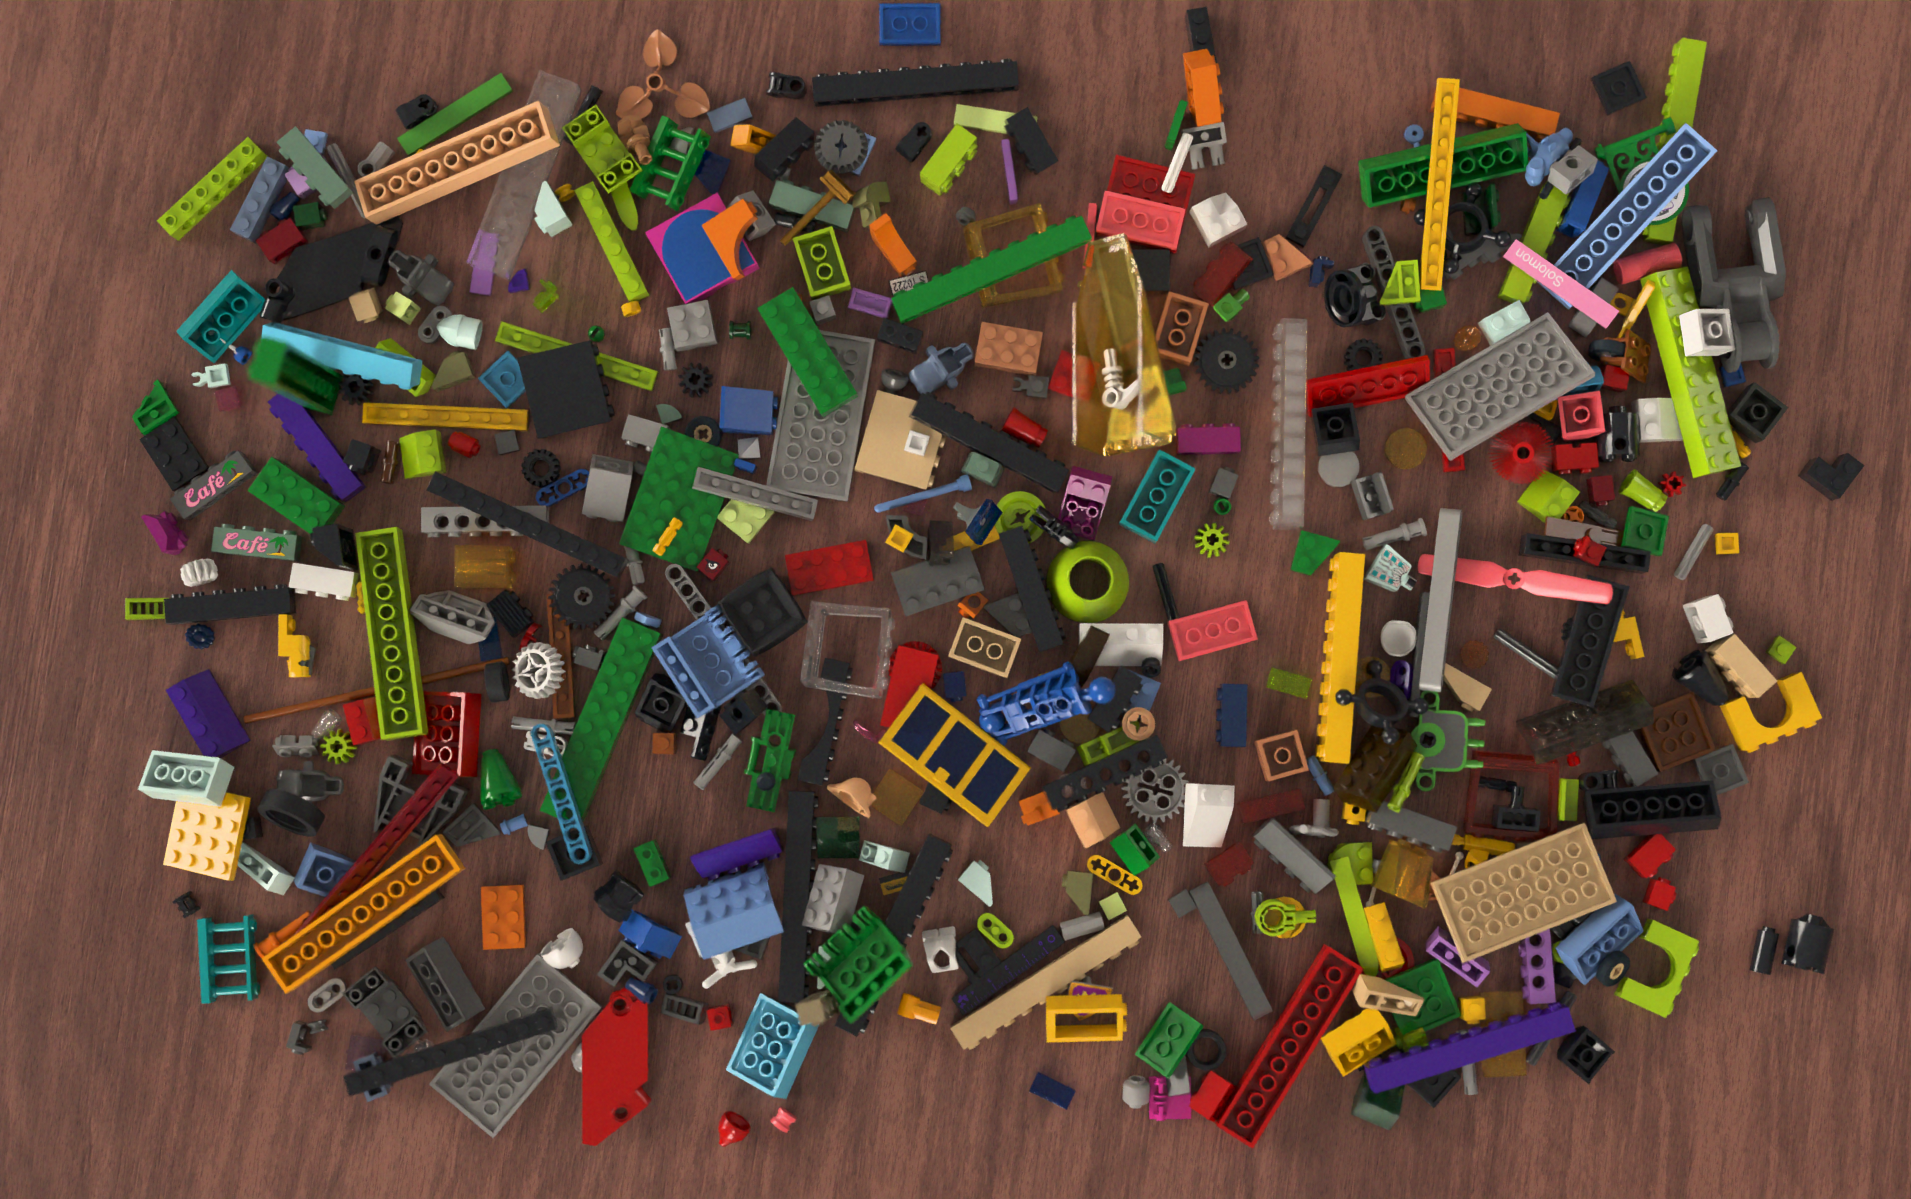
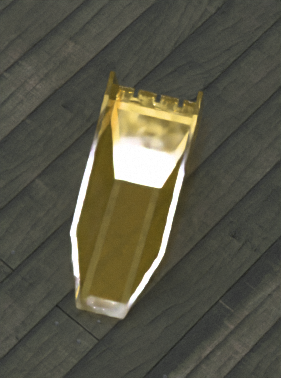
[1072,233,1176,456]

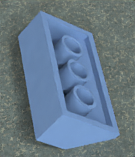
[1556,894,1644,985]

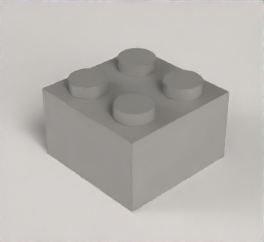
[667,300,718,352]

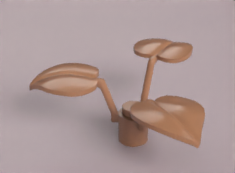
[616,29,710,119]

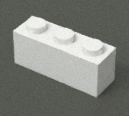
[289,563,359,601]

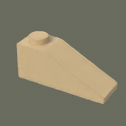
[1443,663,1492,713]
[1352,974,1424,1017]

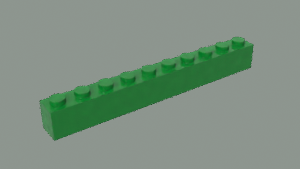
[891,215,1092,324]

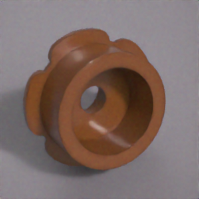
[1400,197,1416,215]

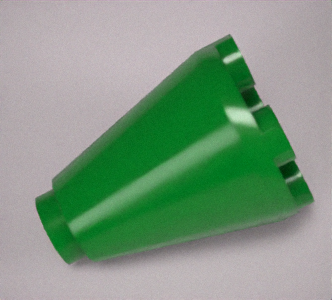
[480,749,522,810]

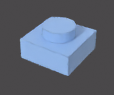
[304,129,328,154]

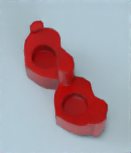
[519,622,543,651]

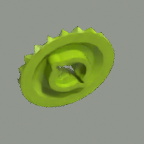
[993,491,1047,543]

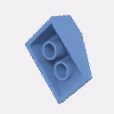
[293,842,356,897]

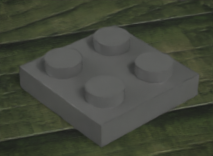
[1693,744,1749,795]

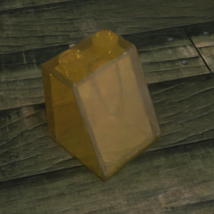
[455,545,516,590]
[1371,839,1434,909]

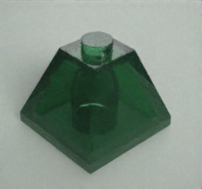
[817,816,860,858]

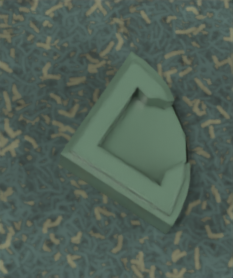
[656,404,683,425]

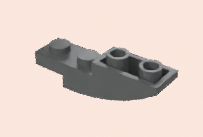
[1443,233,1522,281]

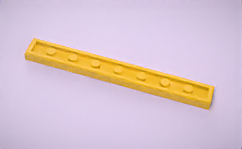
[362,402,529,431]

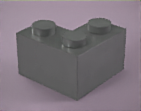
[597,939,659,987]

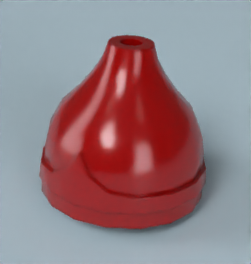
[718,1111,751,1147]

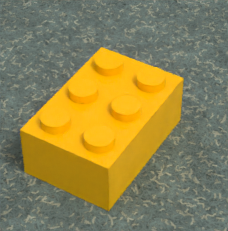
[1321,1008,1397,1077]

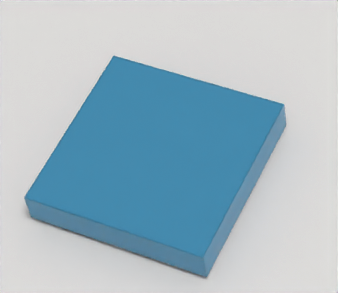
[478,350,526,409]

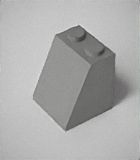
[582,454,633,522]

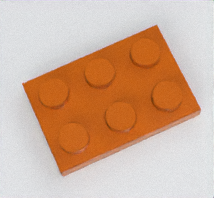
[481,884,526,950]

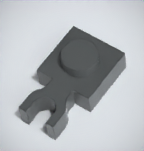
[1012,375,1049,399]

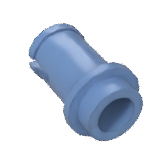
[500,814,528,835]

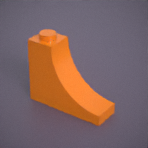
[701,199,758,280]
[869,213,917,277]

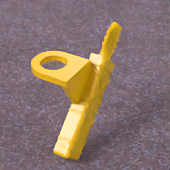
[1610,280,1655,338]
[1451,834,1515,868]

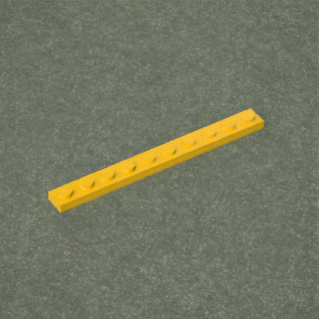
[1419,78,1460,291]

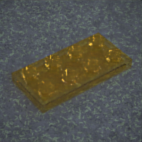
[1479,990,1527,1077]

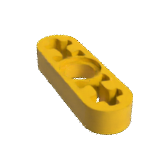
[1087,855,1143,895]

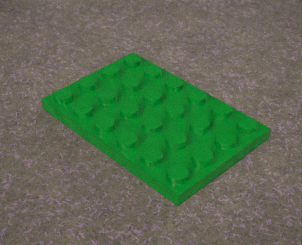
[619,426,739,572]

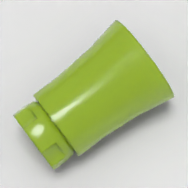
[1618,469,1668,512]

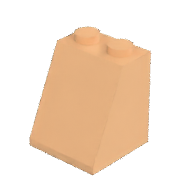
[1065,792,1120,848]

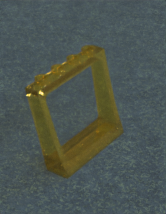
[962,203,1064,308]

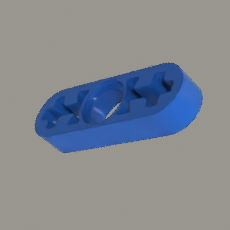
[536,469,589,507]

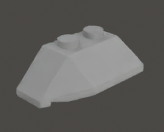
[410,590,495,644]

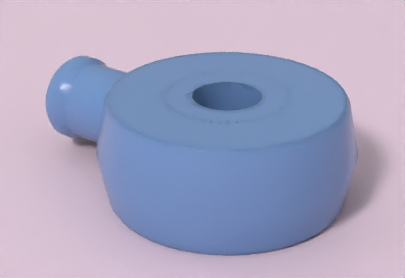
[1404,125,1424,148]

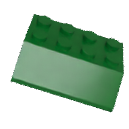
[803,905,913,1024]

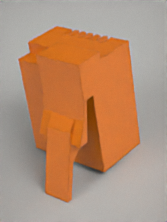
[1018,792,1060,826]

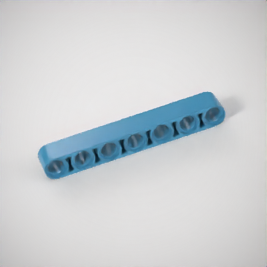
[531,724,592,864]

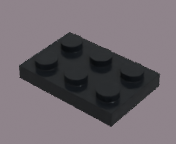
[139,417,209,491]

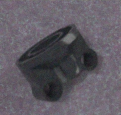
[1324,263,1386,328]

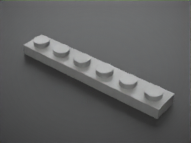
[692,467,818,521]

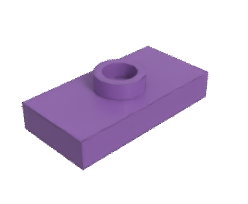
[848,287,892,319]

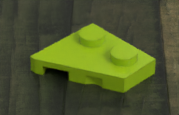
[1380,260,1421,305]

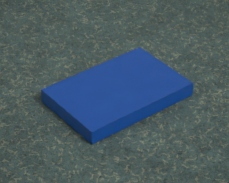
[879,3,941,46]

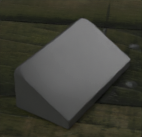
[1166,1056,1191,1097]

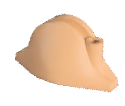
[827,778,877,818]

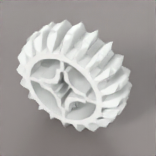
[511,642,566,699]

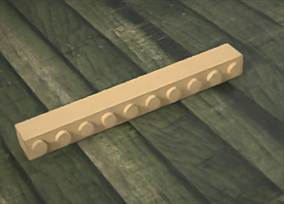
[950,914,1141,1050]

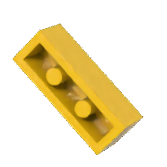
[1364,903,1404,972]

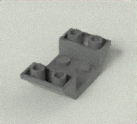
[342,966,428,1058]

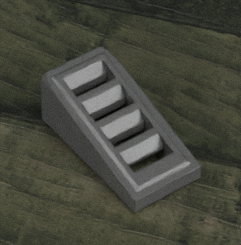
[660,993,709,1025]

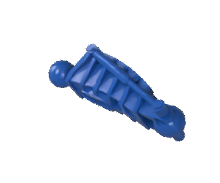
[976,662,1115,746]

